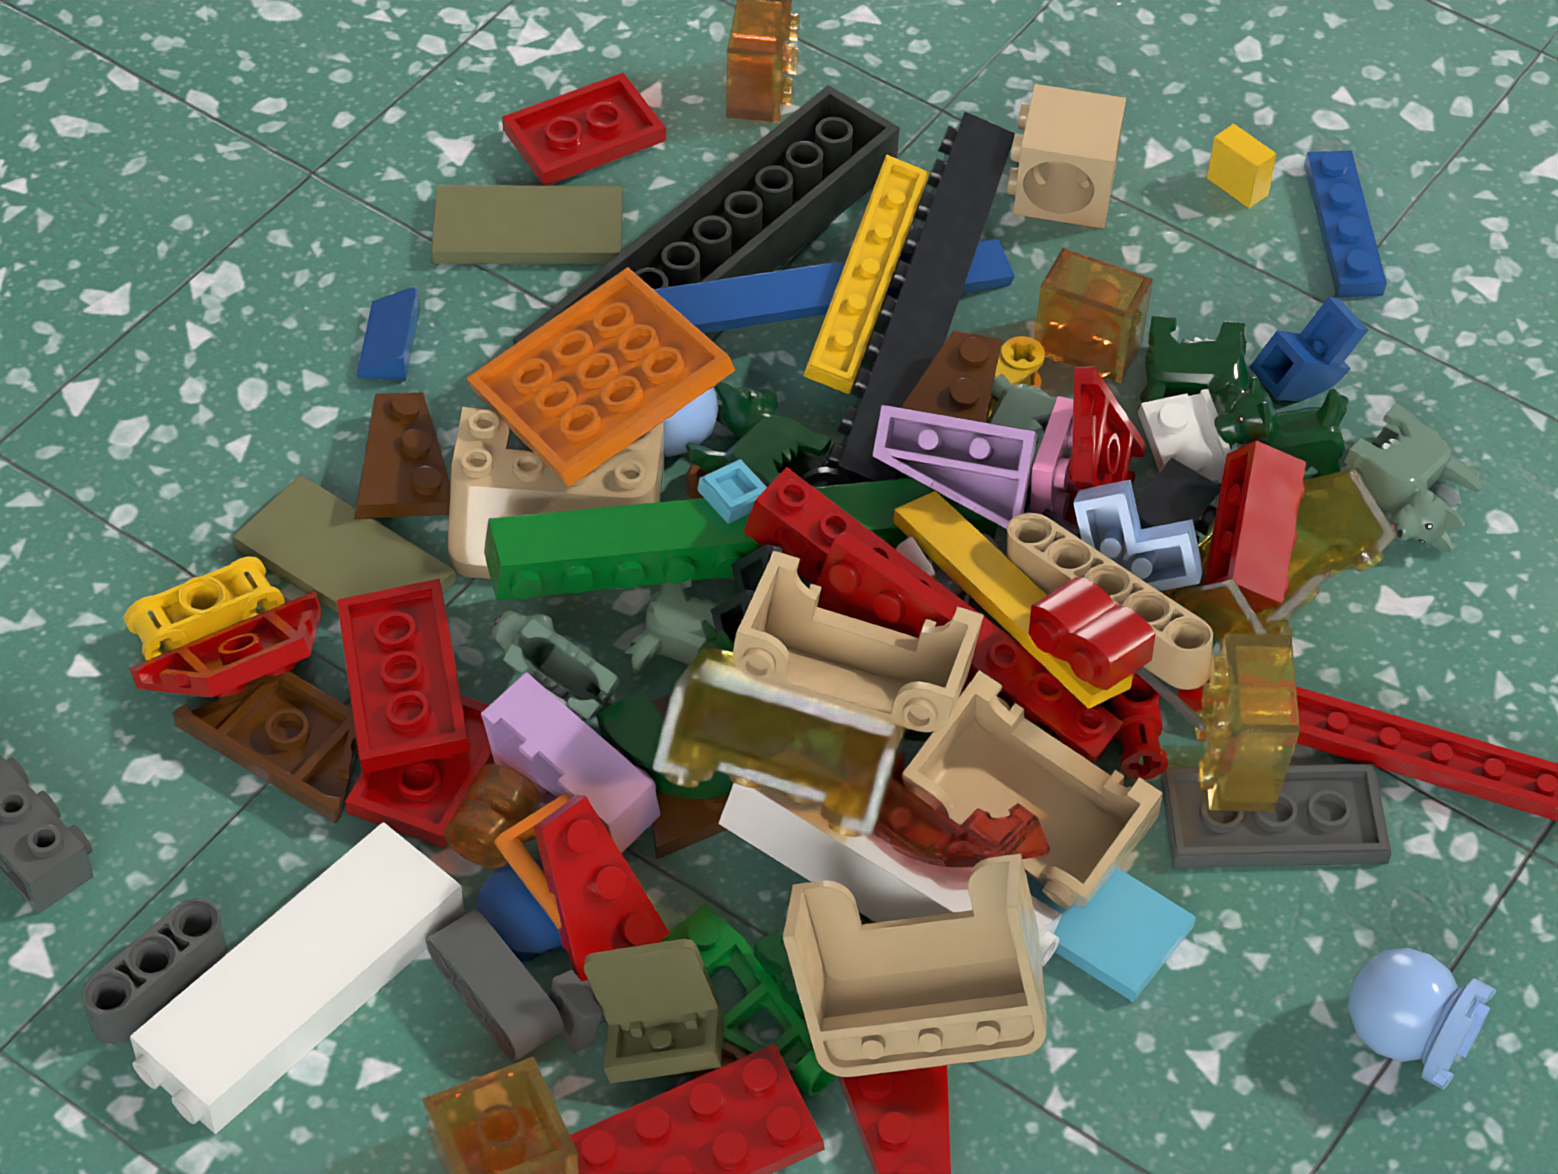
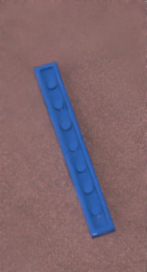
[653,239,1015,333]

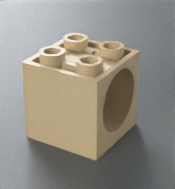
[1007,84,1126,229]

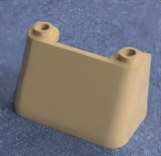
[733,551,984,732]
[902,670,1163,910]

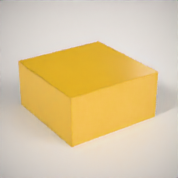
[1207,123,1277,209]

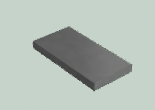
[1160,764,1392,868]

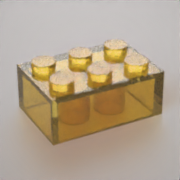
[1195,633,1300,812]

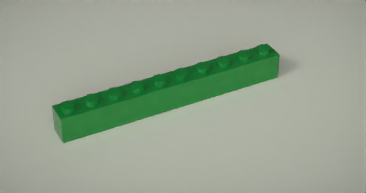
[484,478,998,601]

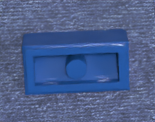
[357,287,420,381]

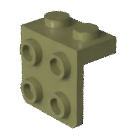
[584,939,725,1084]

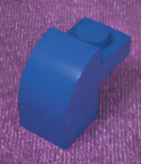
[1249,297,1368,401]

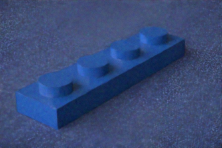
[1304,150,1387,297]

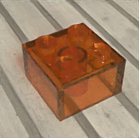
[726,0,800,123]
[1034,248,1153,383]
[423,1057,579,1174]

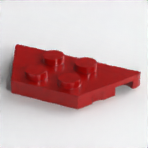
[1069,367,1147,490]
[129,591,322,698]

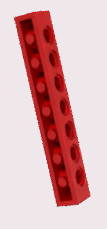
[744,467,1124,765]

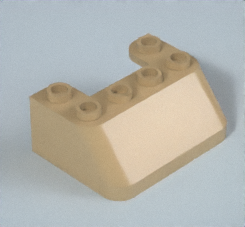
[448,407,664,589]
[783,854,1047,1077]

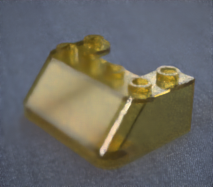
[1160,468,1397,666]
[652,649,908,837]

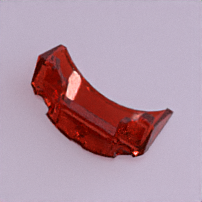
[842,716,1050,868]

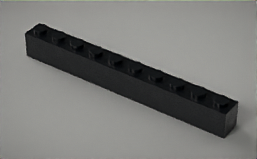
[823,112,1015,486]

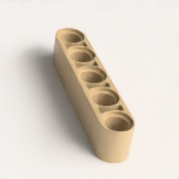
[1007,513,1213,690]

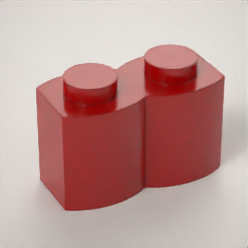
[1028,577,1156,690]

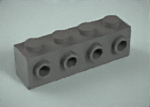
[0,755,94,914]

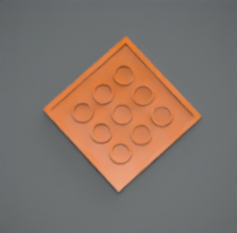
[466,267,736,487]

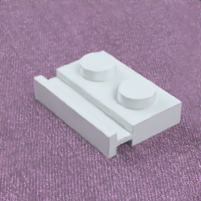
[1138,389,1232,484]

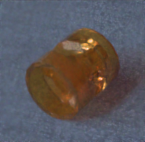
[444,764,541,869]

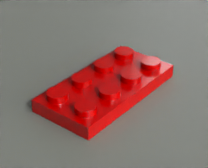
[337,578,471,774]
[562,1043,825,1174]

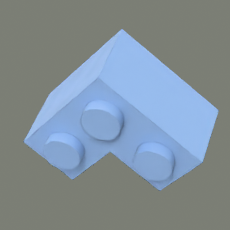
[1073,480,1203,591]

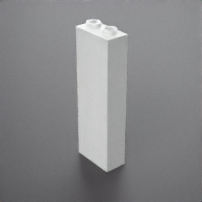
[718,749,1063,966]
[130,822,465,1135]

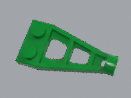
[659,904,836,1097]

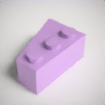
[873,405,1038,529]
[481,672,661,853]

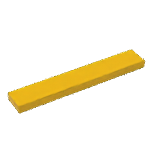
[803,155,930,394]
[893,491,1133,709]

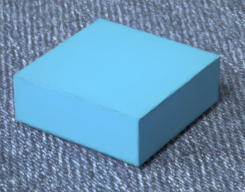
[697,459,767,524]

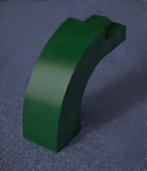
[596,688,795,799]

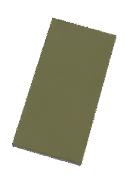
[432,185,623,264]
[232,475,456,614]

